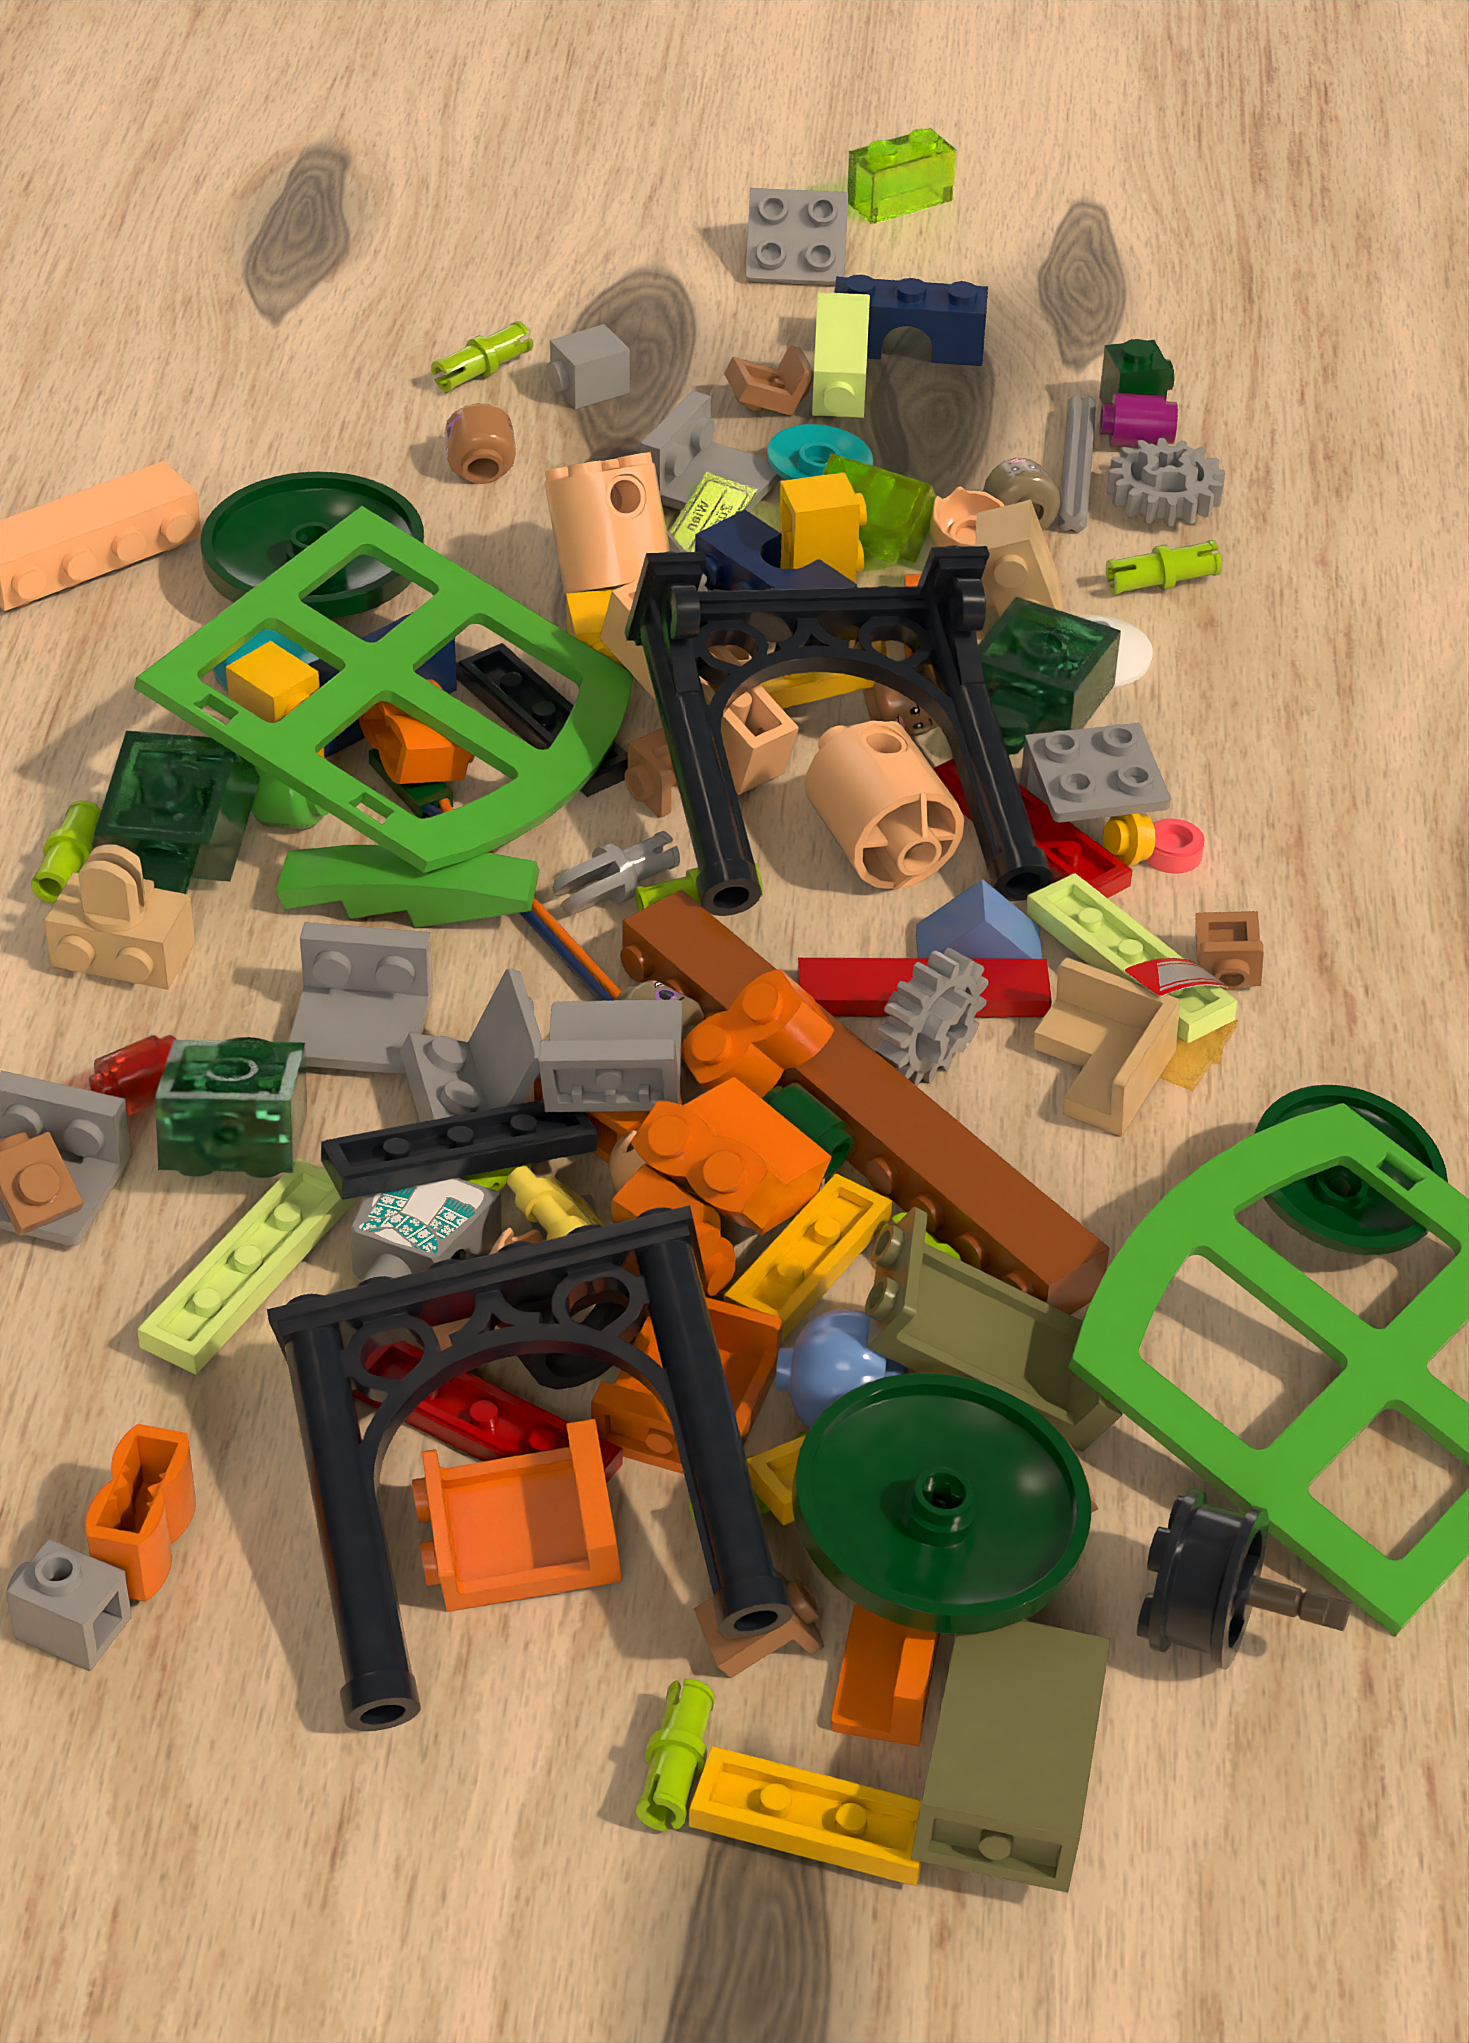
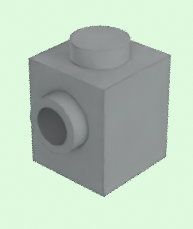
[546,324,630,409]
[6,1539,132,1671]

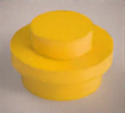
[1102,813,1155,867]

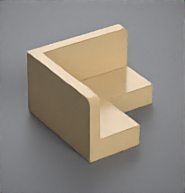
[1034,957,1180,1137]

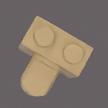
[975,500,1063,640]
[44,845,195,990]

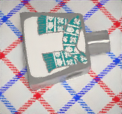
[350,1178,502,1286]

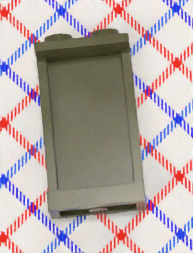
[865,1207,1123,1452]
[911,1620,1111,1893]

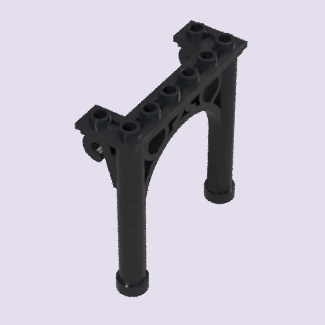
[624,545,1053,916]
[267,1205,793,1731]

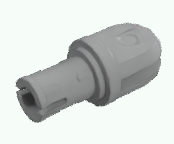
[553,831,680,914]

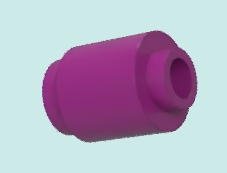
[1100,393,1178,447]

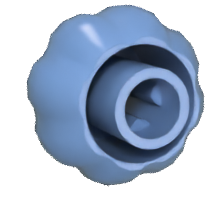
[776,1309,909,1429]

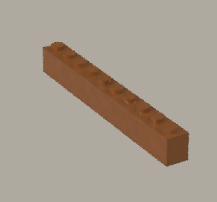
[620,889,1110,1315]

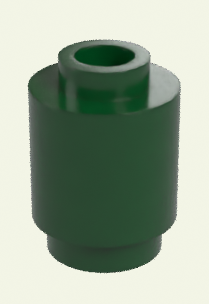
[762,1083,854,1179]

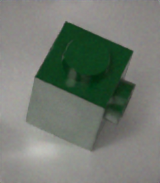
[1099,339,1175,403]

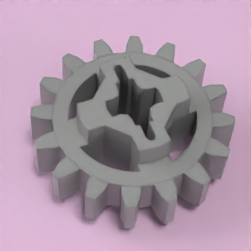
[1107,438,1225,526]
[875,948,989,1086]

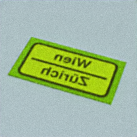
[669,472,758,552]

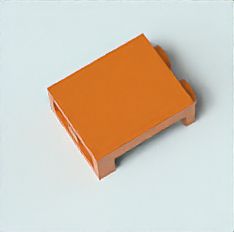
[591,1297,783,1474]
[412,1419,622,1612]

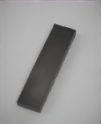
[456,643,628,797]
[321,1099,598,1200]

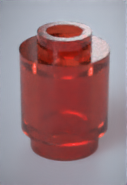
[89,1034,192,1116]

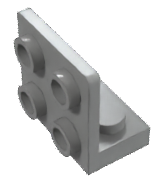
[746,188,848,286]
[641,390,782,512]
[1020,723,1171,822]
[286,922,433,1074]
[400,969,542,1122]
[538,1000,683,1112]
[0,1070,132,1246]

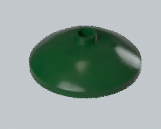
[1254,1085,1448,1255]

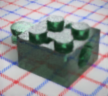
[978,597,1121,755]
[94,730,260,894]
[155,1037,307,1178]

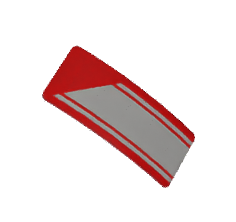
[1125,958,1228,997]

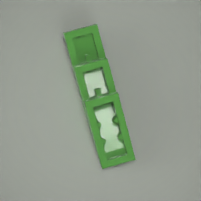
[276,845,540,928]

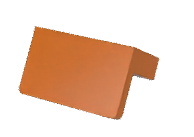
[830,1604,940,1747]

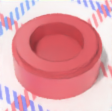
[1145,818,1205,874]

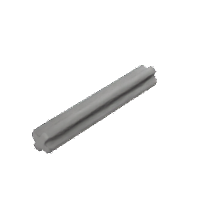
[1058,394,1096,533]

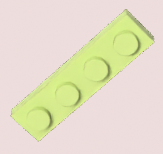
[1026,873,1238,1044]
[137,1158,356,1375]

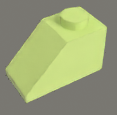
[812,292,870,418]

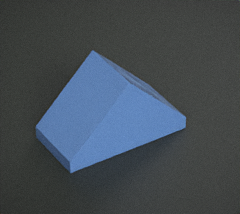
[916,879,1042,959]

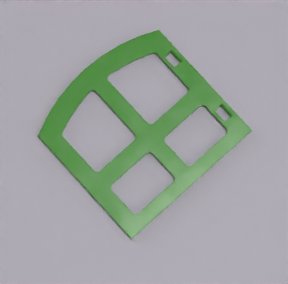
[134,506,633,873]
[1068,1103,1469,1636]

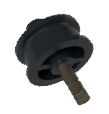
[1137,1489,1351,1670]

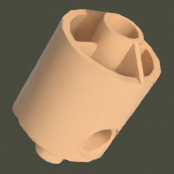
[544,452,670,594]
[805,721,964,889]

